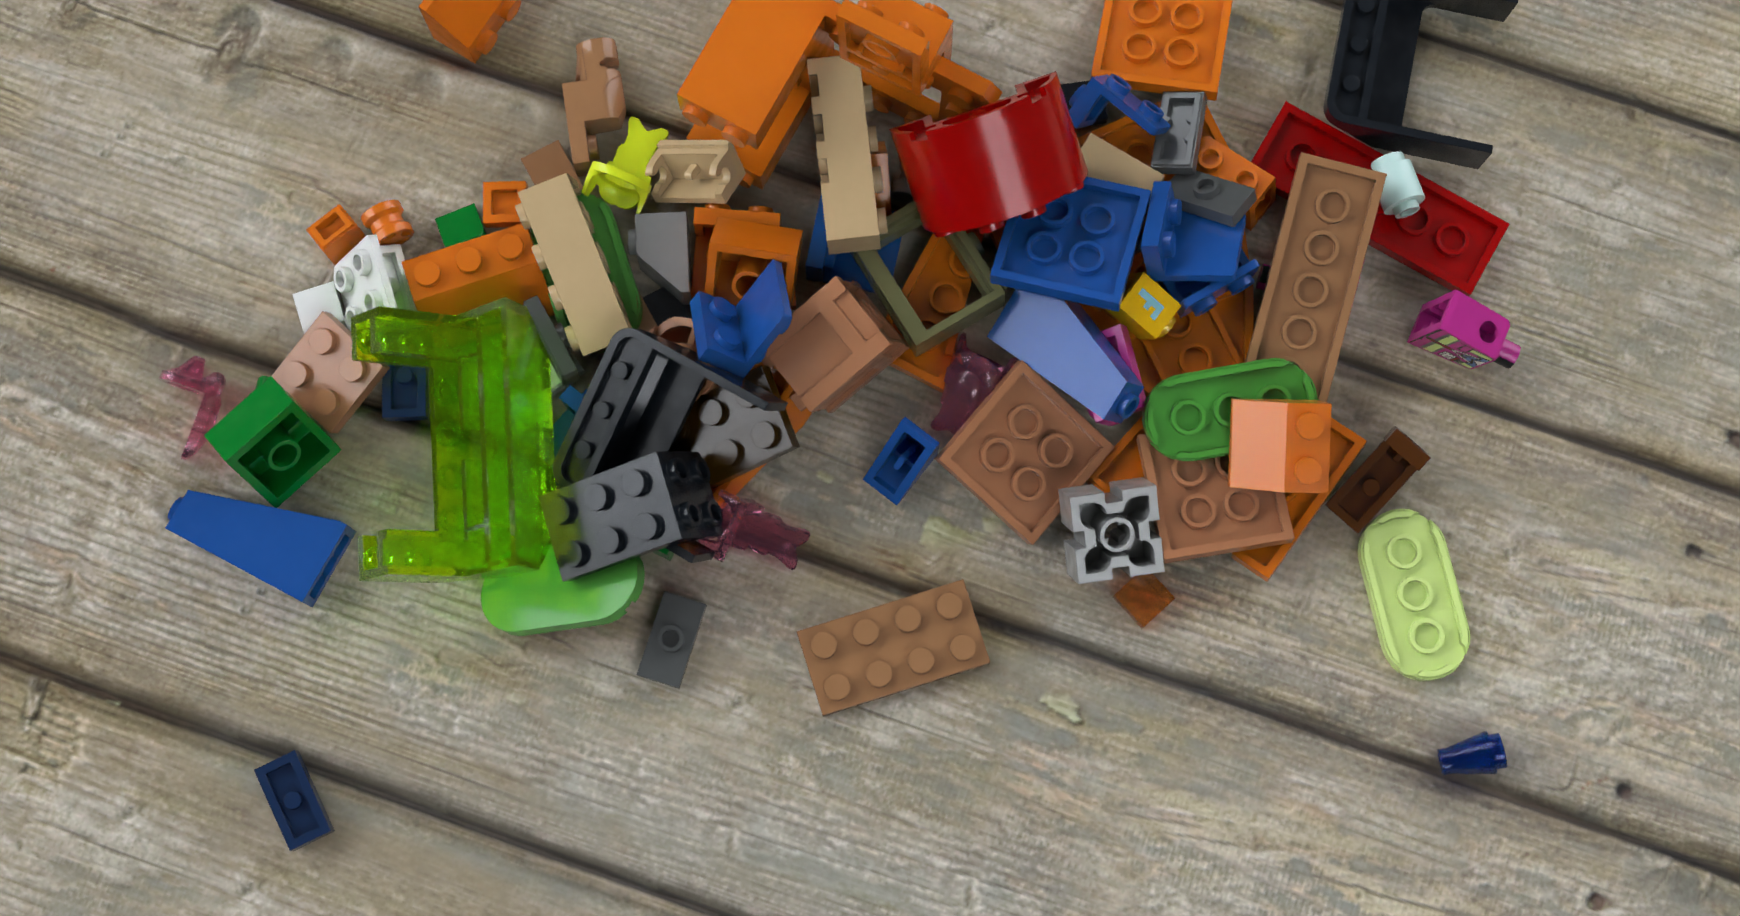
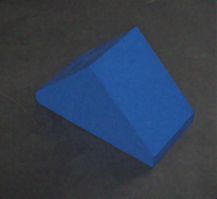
[863,417,940,505]

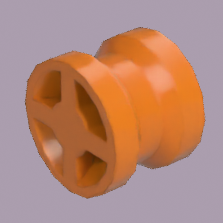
[361,200,414,245]

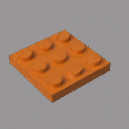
[1091,0,1233,101]

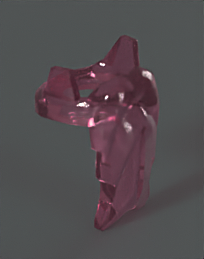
[930,332,1019,435]
[159,355,226,460]
[698,489,811,570]

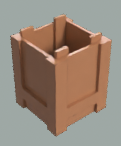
[761,276,910,413]

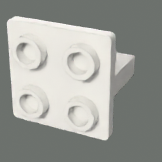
[334,234,422,344]

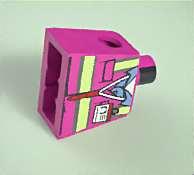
[1407,290,1521,369]

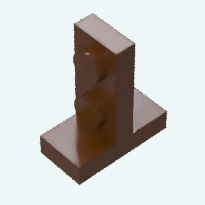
[1325,426,1431,534]

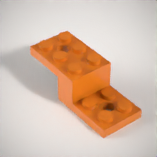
[836,0,953,97]

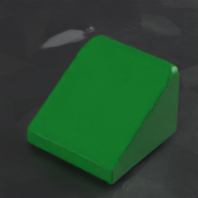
[435,203,487,248]

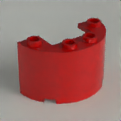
[889,71,1088,238]

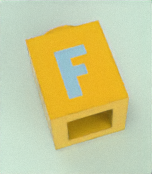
[1105,272,1182,340]

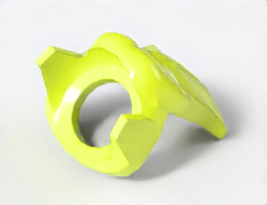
[582,116,669,214]

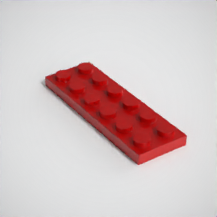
[1251,101,1509,296]

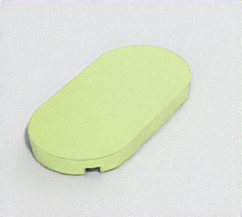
[1357,509,1470,681]

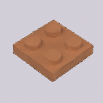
[272,311,390,434]

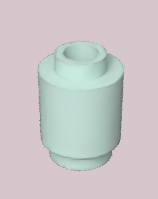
[1371,151,1425,219]

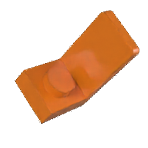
[1196,136,1276,231]

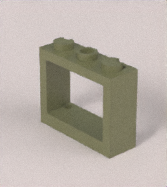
[850,201,1007,357]

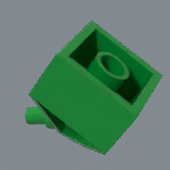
[204,376,342,508]

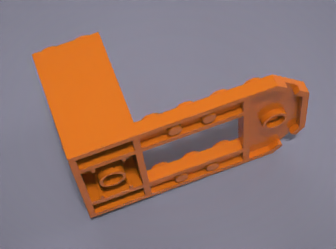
[677,0,1002,190]

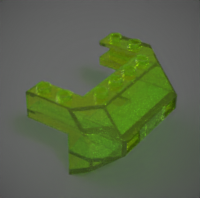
[351,297,556,583]

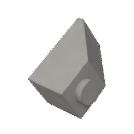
[628,211,692,305]

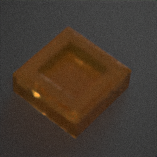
[1113,573,1175,629]

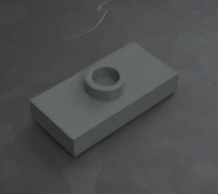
[1151,92,1207,175]
[1170,171,1257,227]
[523,295,579,387]
[637,591,707,689]

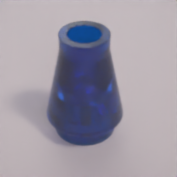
[1437,731,1507,776]

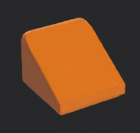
[306,204,365,265]

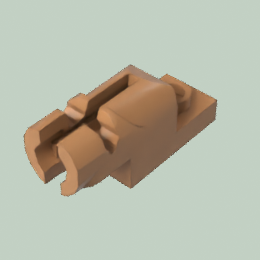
[562,37,626,177]

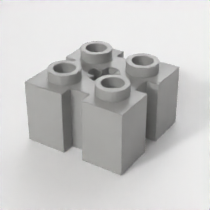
[1058,477,1165,584]

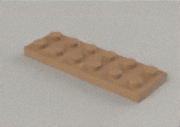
[1245,152,1387,402]

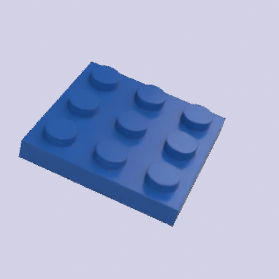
[990,177,1151,312]

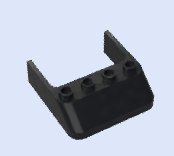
[1323,0,1518,169]
[553,328,788,563]

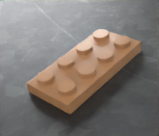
[797,579,990,717]

